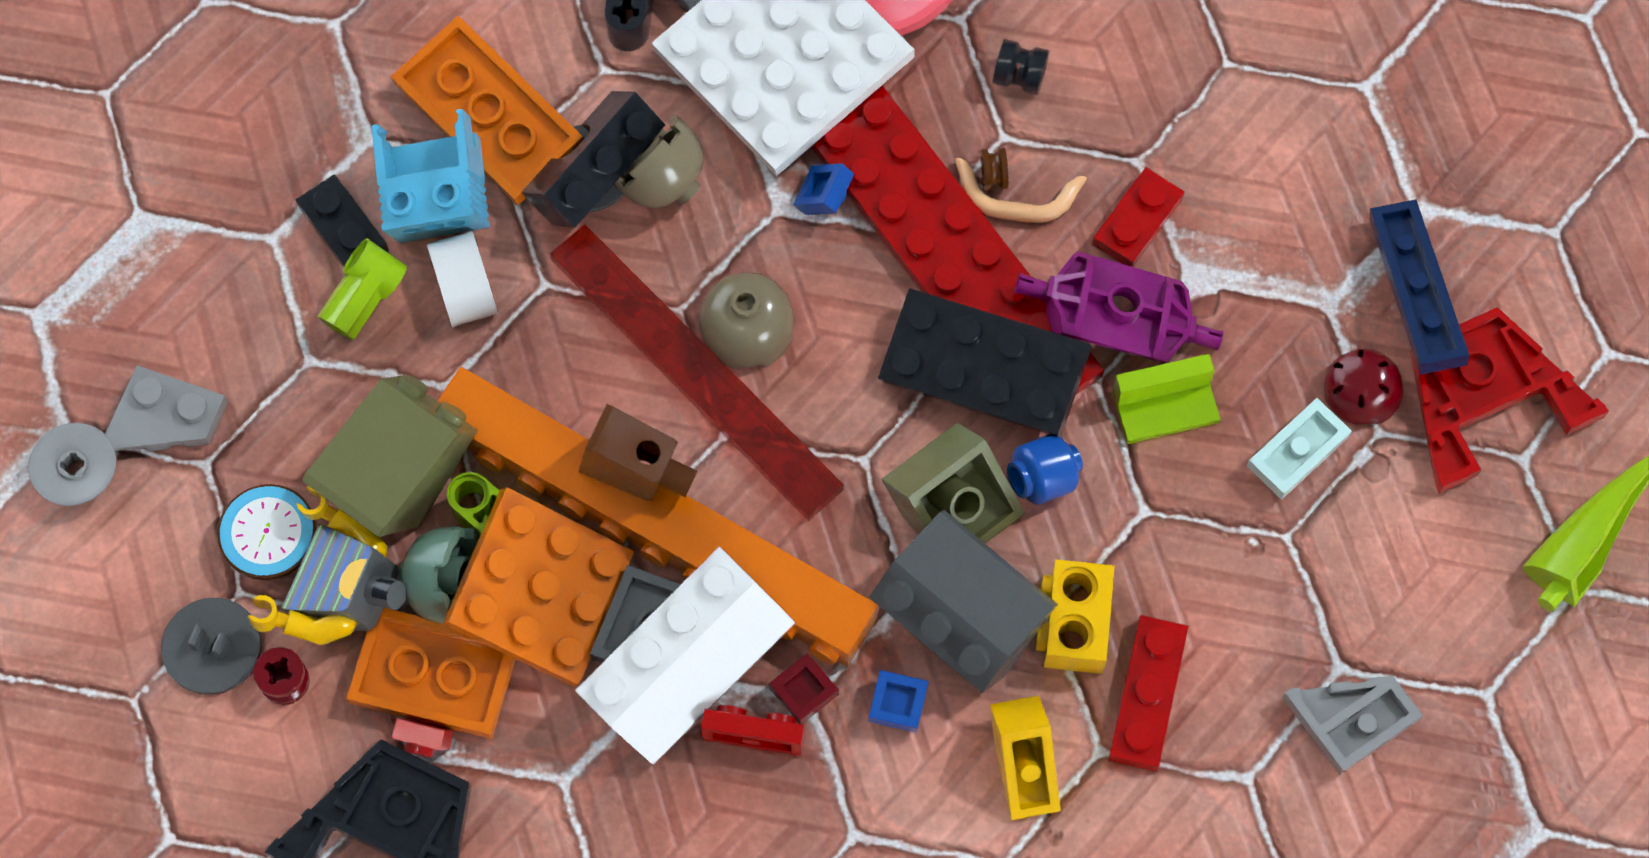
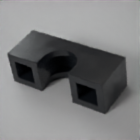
[521,91,666,228]

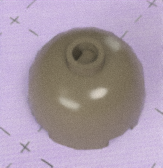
[613,115,704,209]
[699,272,794,370]

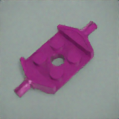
[1014,251,1223,366]

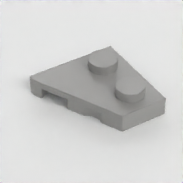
[105,365,228,455]
[1282,675,1423,775]

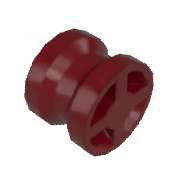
[254,647,310,705]

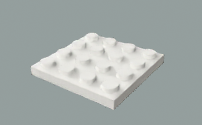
[651,0,915,176]

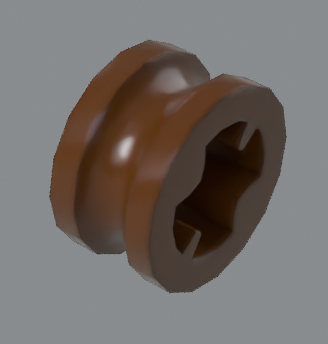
[980,147,1009,191]

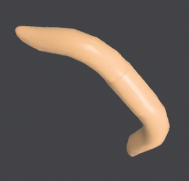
[955,158,1087,223]

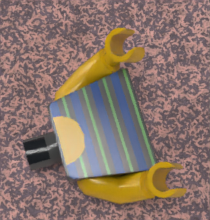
[248,486,406,645]

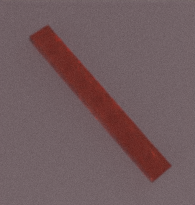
[550,224,844,521]

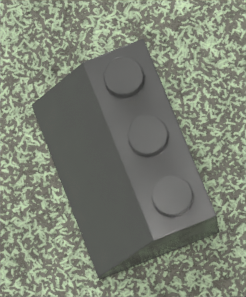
[869,510,1058,693]

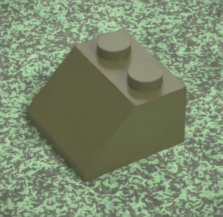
[881,423,1025,543]

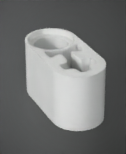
[427,231,498,327]

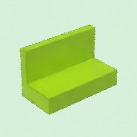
[1112,354,1221,444]

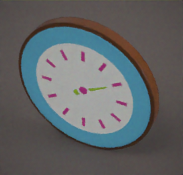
[217,484,317,580]

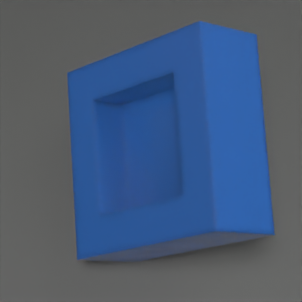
[793,163,854,215]
[868,670,929,733]

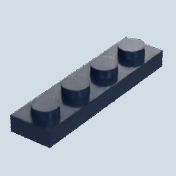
[1369,199,1469,375]

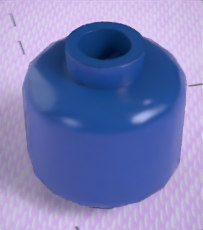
[1007,434,1083,505]

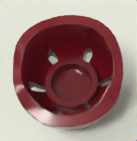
[1324,348,1403,425]

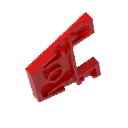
[1410,307,1609,493]

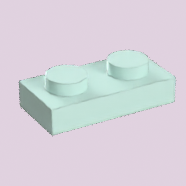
[1247,398,1352,500]

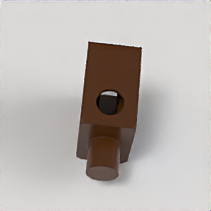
[578,404,698,501]

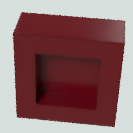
[769,653,839,724]

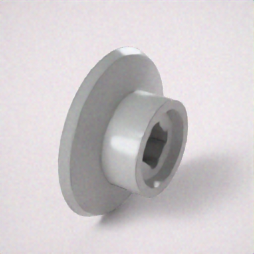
[28,423,116,506]

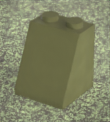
[301,374,478,537]

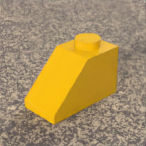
[990,695,1061,820]

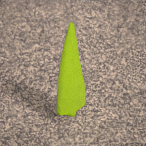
[1522,455,1649,612]

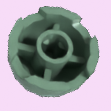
[398,526,480,623]

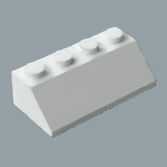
[575,547,796,765]

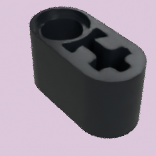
[605,0,653,51]

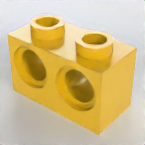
[1036,559,1115,674]

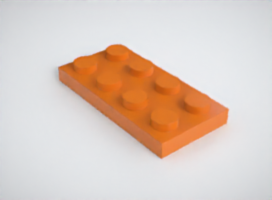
[390,15,584,206]

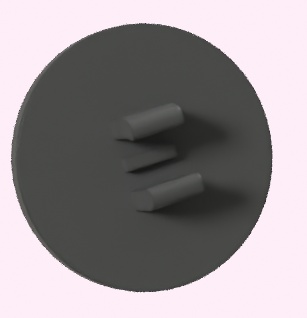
[161,598,262,695]

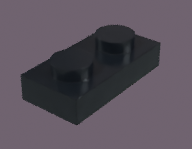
[295,174,389,268]

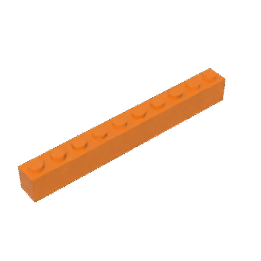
[437,366,878,667]

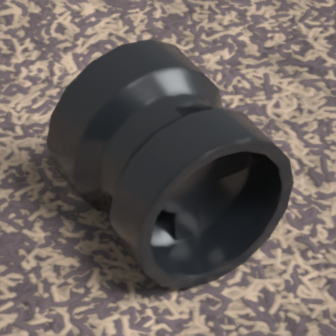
[992,39,1050,95]

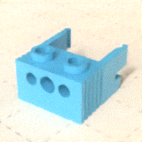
[371,109,490,243]

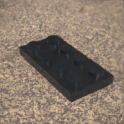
[878,288,1092,437]

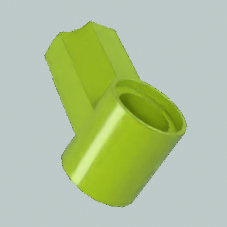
[317,238,407,340]

